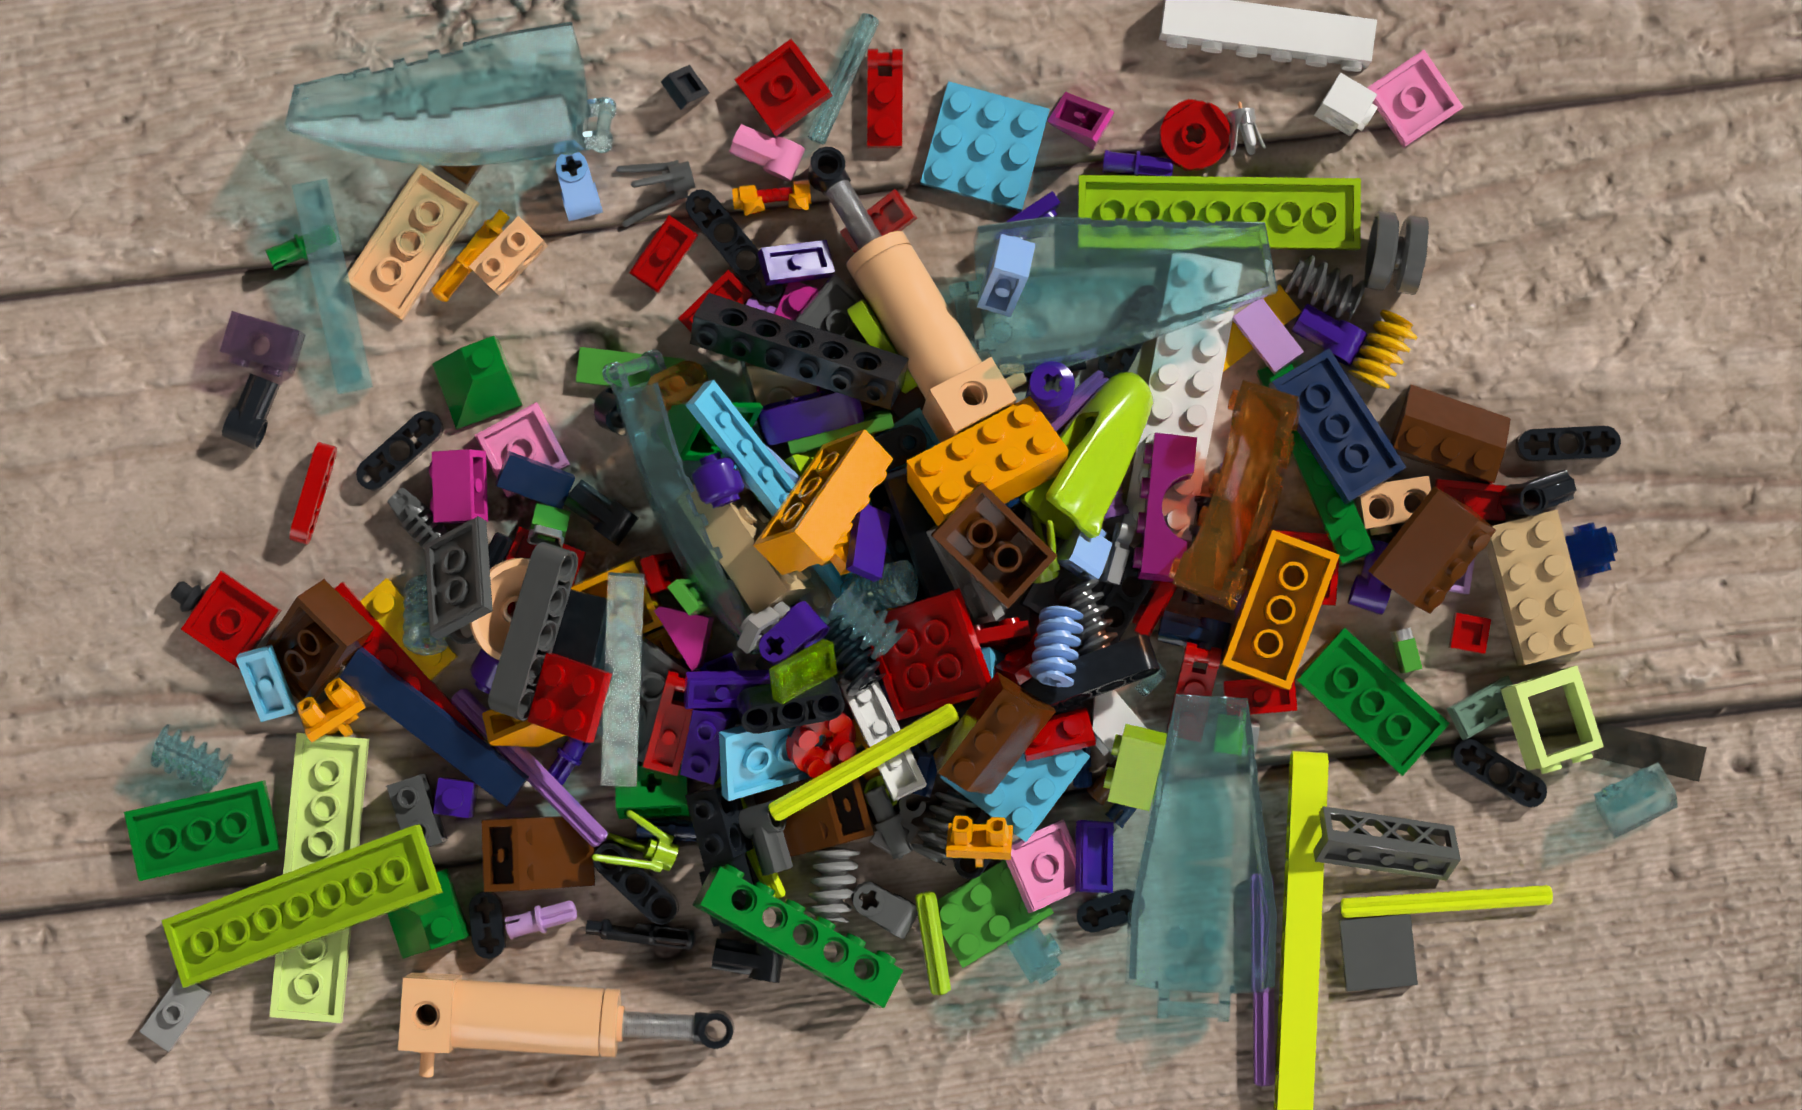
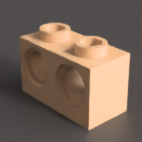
[469,216,548,296]
[1356,476,1431,536]

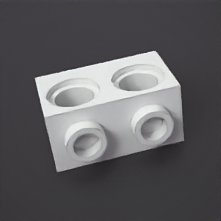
[1314,73,1378,136]

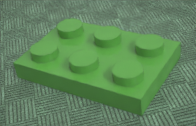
[937,860,1054,968]

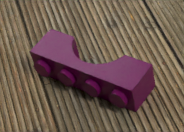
[1133,433,1197,583]

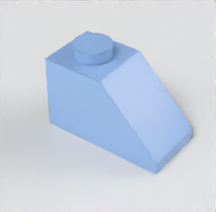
[1057,526,1113,580]

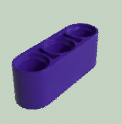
[758,389,865,445]

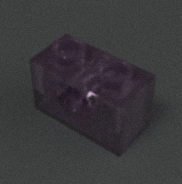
[220,311,306,378]

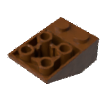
[753,777,874,857]
[481,815,595,892]

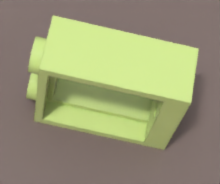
[1500,665,1604,774]

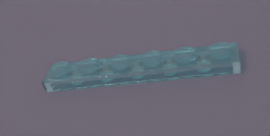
[292,178,373,394]
[601,572,645,787]

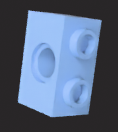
[977,234,1035,317]

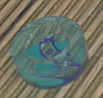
[1134,664,1168,697]

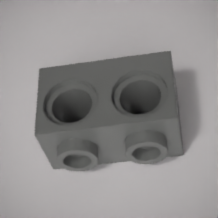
[386,774,448,847]

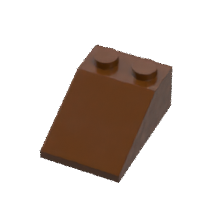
[931,482,1058,609]
[266,579,374,702]

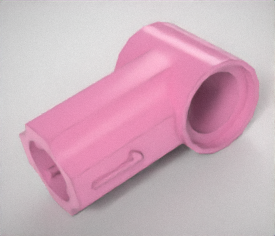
[729,124,805,182]

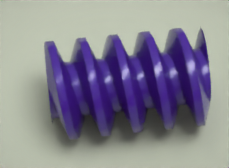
[1025,361,1075,421]

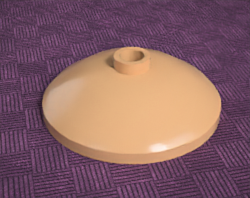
[470,558,530,660]

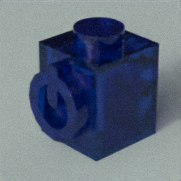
[1565,522,1618,578]

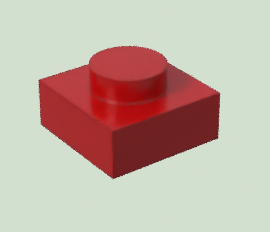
[1448,613,1491,654]

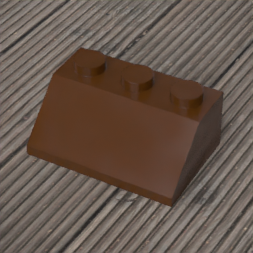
[1390,384,1511,484]
[1368,486,1496,614]
[933,672,1056,794]

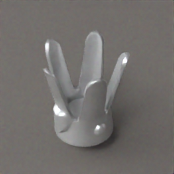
[1227,101,1266,156]

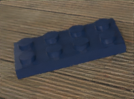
[1269,349,1406,505]

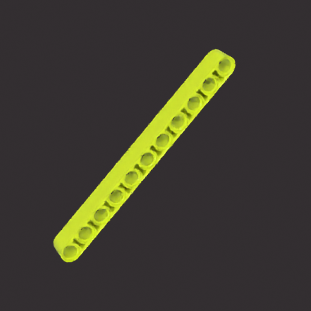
[1274,751,1329,1110]

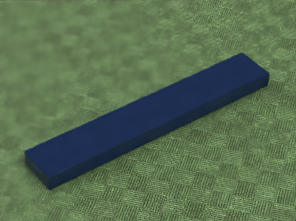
[339,647,529,807]

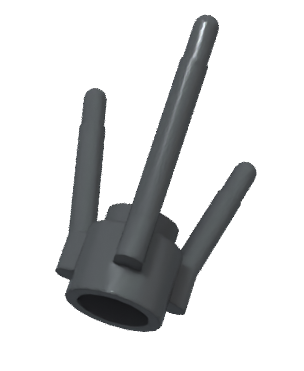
[616,160,695,227]

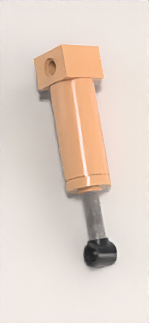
[808,147,1027,443]
[398,972,735,1078]

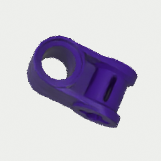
[759,601,829,669]

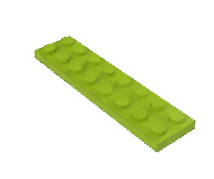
[1077,175,1361,250]
[161,824,443,988]

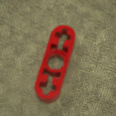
[289,442,337,545]

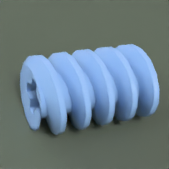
[1029,606,1084,687]

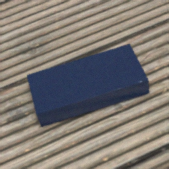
[495,451,575,509]

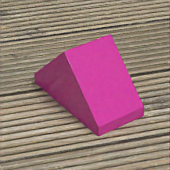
[1047,92,1114,150]
[654,606,714,671]

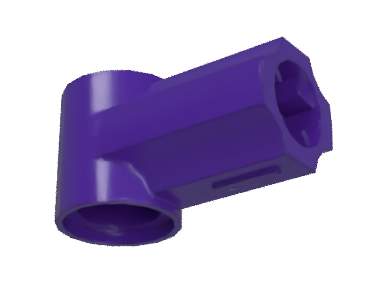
[1291,304,1368,366]
[1348,539,1392,615]

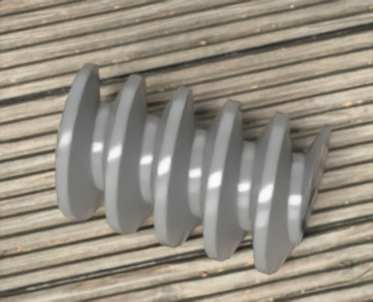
[806,847,860,923]

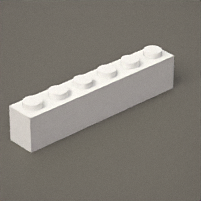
[1159,0,1377,72]

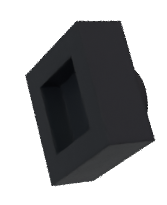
[661,65,710,110]

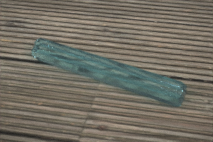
[808,13,879,145]

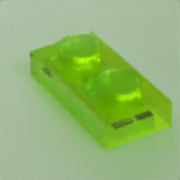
[769,639,837,705]

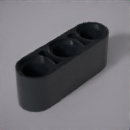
[736,674,845,734]
[593,842,679,925]

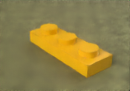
[360,578,458,680]

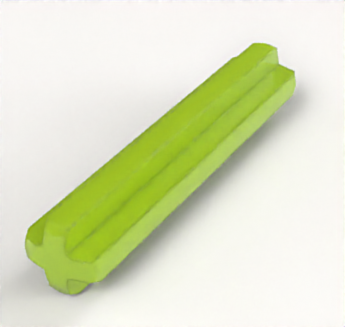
[915,891,951,995]

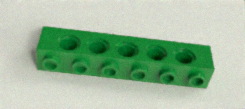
[692,864,904,1008]

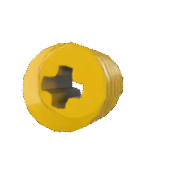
[1347,309,1418,390]

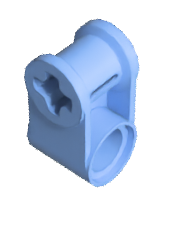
[556,150,603,222]

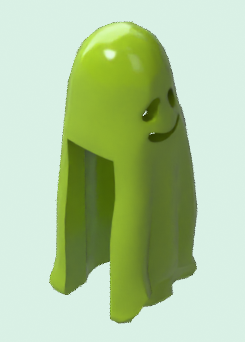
[1020,372,1153,540]

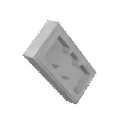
[139,976,212,1052]

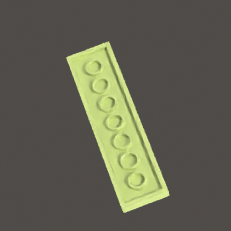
[269,733,369,1023]

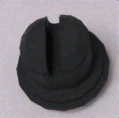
[171,581,202,612]

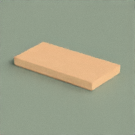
[342,164,480,321]

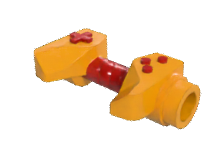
[732,180,812,216]

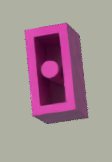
[429,449,488,524]

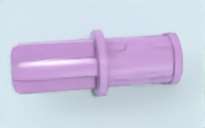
[505,900,577,939]

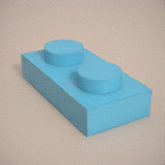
[236,645,297,722]

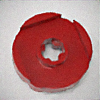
[1159,99,1230,171]
[786,712,857,778]

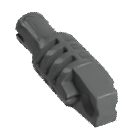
[387,488,448,551]

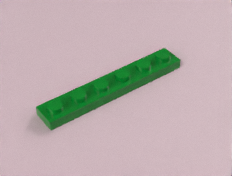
[1256,363,1375,566]

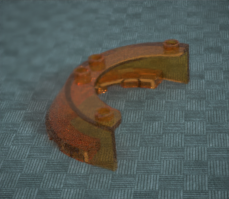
[1169,380,1300,610]

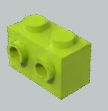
[1103,724,1167,811]

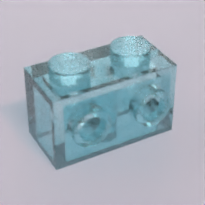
[1594,763,1678,839]
[1007,924,1063,985]

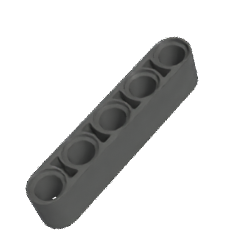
[488,542,578,721]

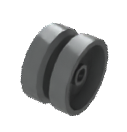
[1364,211,1429,295]

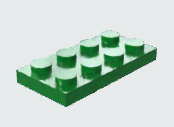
[1296,628,1450,776]
[124,780,280,881]

